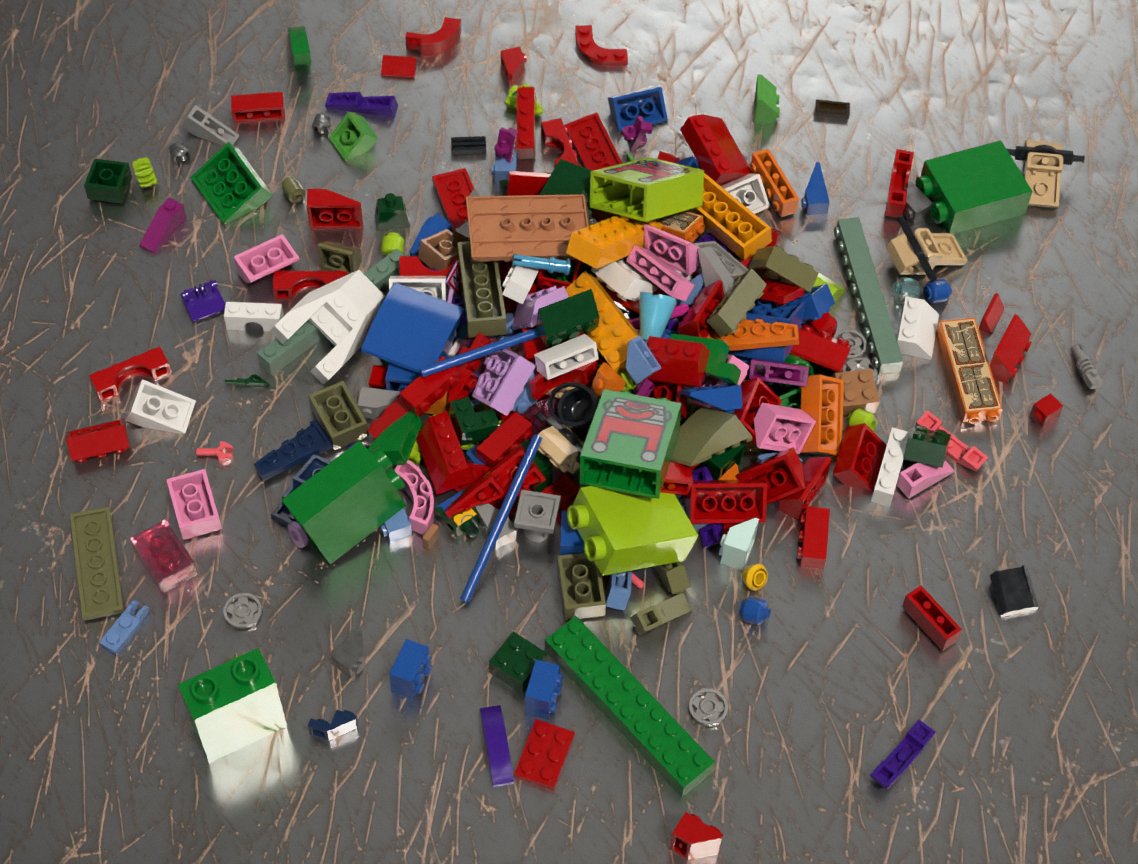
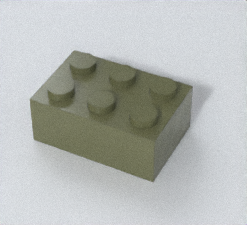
[748,245,819,293]
[308,381,369,450]
[557,553,606,620]

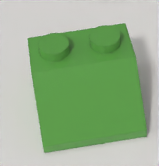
[754,74,780,124]
[329,112,379,161]

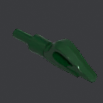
[224,374,270,387]

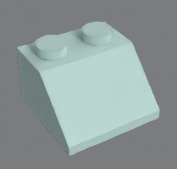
[719,518,759,571]

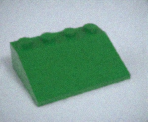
[191,142,273,224]

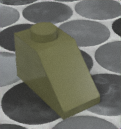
[653,562,691,595]

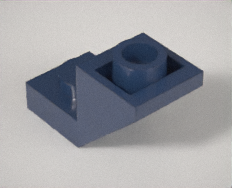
[308,710,358,740]

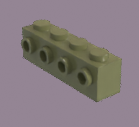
[706,268,767,337]

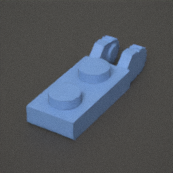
[99,600,150,655]

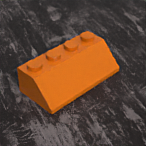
[800,375,844,456]

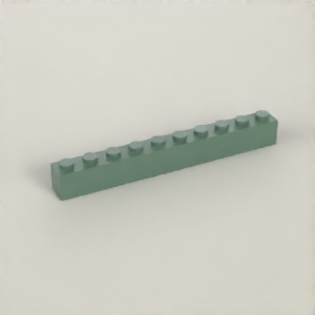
[834,217,903,375]
[257,249,405,376]

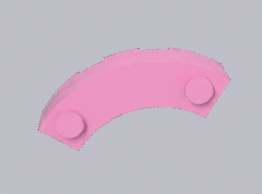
[394,460,435,535]

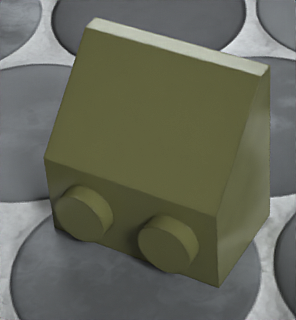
[317,241,362,274]

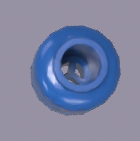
[923,279,952,304]
[739,597,771,625]

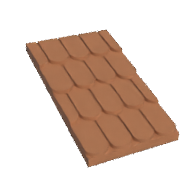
[466,195,590,262]

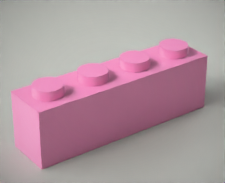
[626,245,695,301]

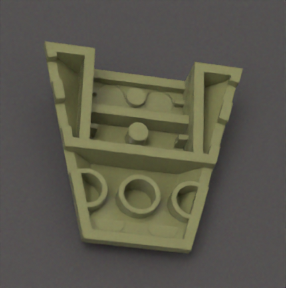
[671,406,752,467]

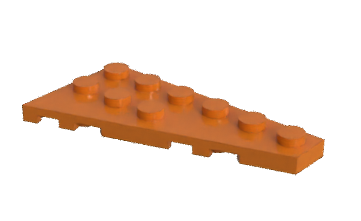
[683,315,799,351]

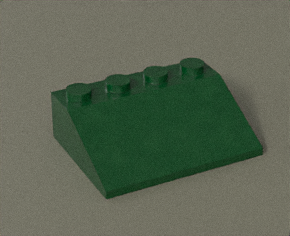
[540,159,594,217]

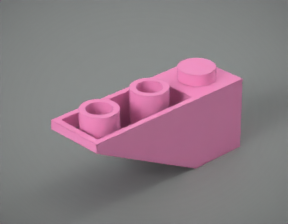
[897,461,954,499]

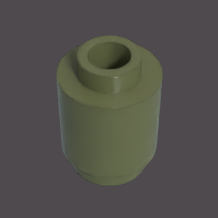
[282,177,305,203]

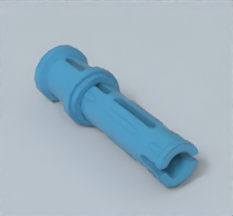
[512,253,571,276]

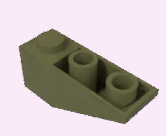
[630,593,692,636]

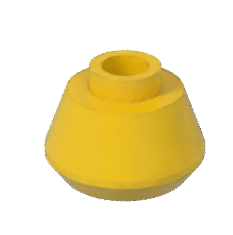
[742,564,768,591]

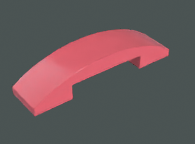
[916,410,989,471]

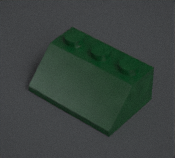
[536,289,600,347]

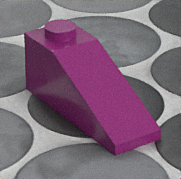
[139,198,186,254]
[749,358,809,386]

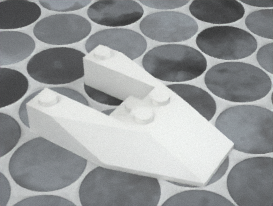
[270,270,385,384]

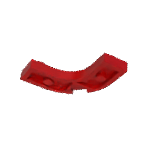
[575,25,628,66]

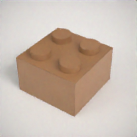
[833,369,880,416]

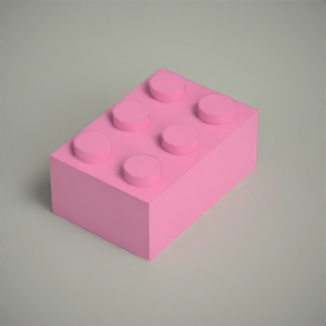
[166,469,222,540]

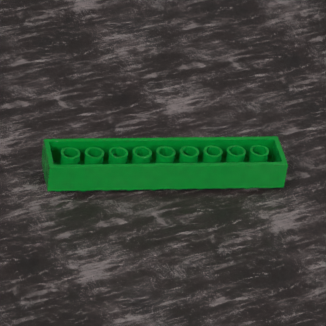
[545,616,715,797]

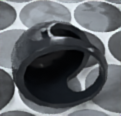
[548,382,600,430]

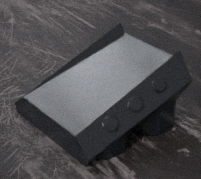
[989,565,1039,617]

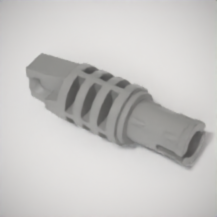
[1071,344,1102,389]

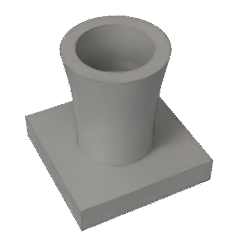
[514,490,561,542]

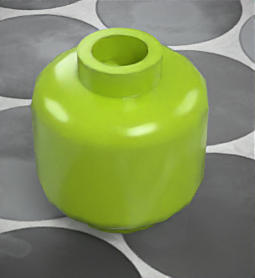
[381,232,405,257]
[847,408,877,431]

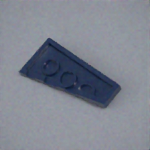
[254,419,333,481]

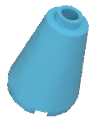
[639,292,677,344]

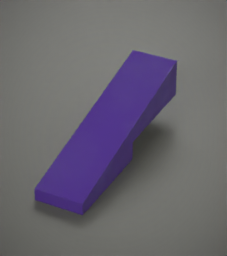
[325,92,398,118]

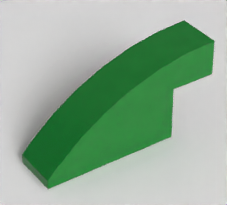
[288,26,311,67]
[670,334,741,385]
[368,410,423,465]

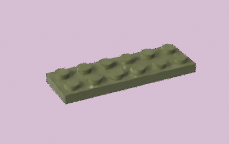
[70,506,124,621]

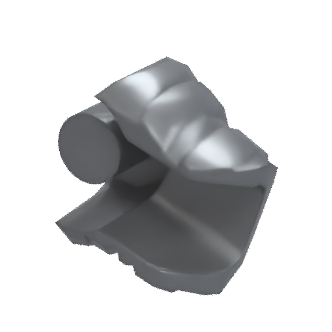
[312,114,331,134]
[169,142,191,163]

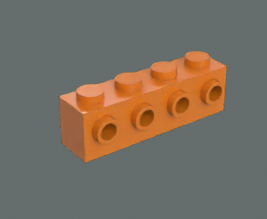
[750,149,799,217]

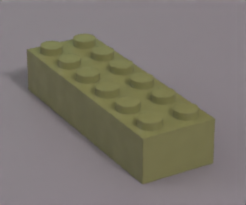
[458,241,506,338]

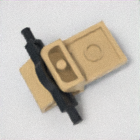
[1006,140,1085,208]
[886,215,968,282]
[535,411,585,474]

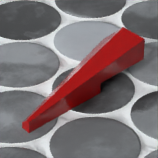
[444,444,546,518]

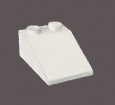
[125,379,196,434]

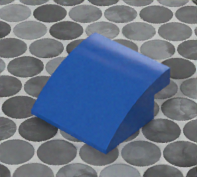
[361,282,465,374]
[728,299,807,363]

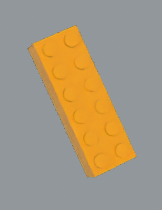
[686,168,772,260]
[566,215,662,269]
[566,270,647,374]

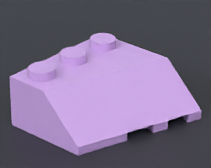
[511,285,569,330]
[472,342,536,416]

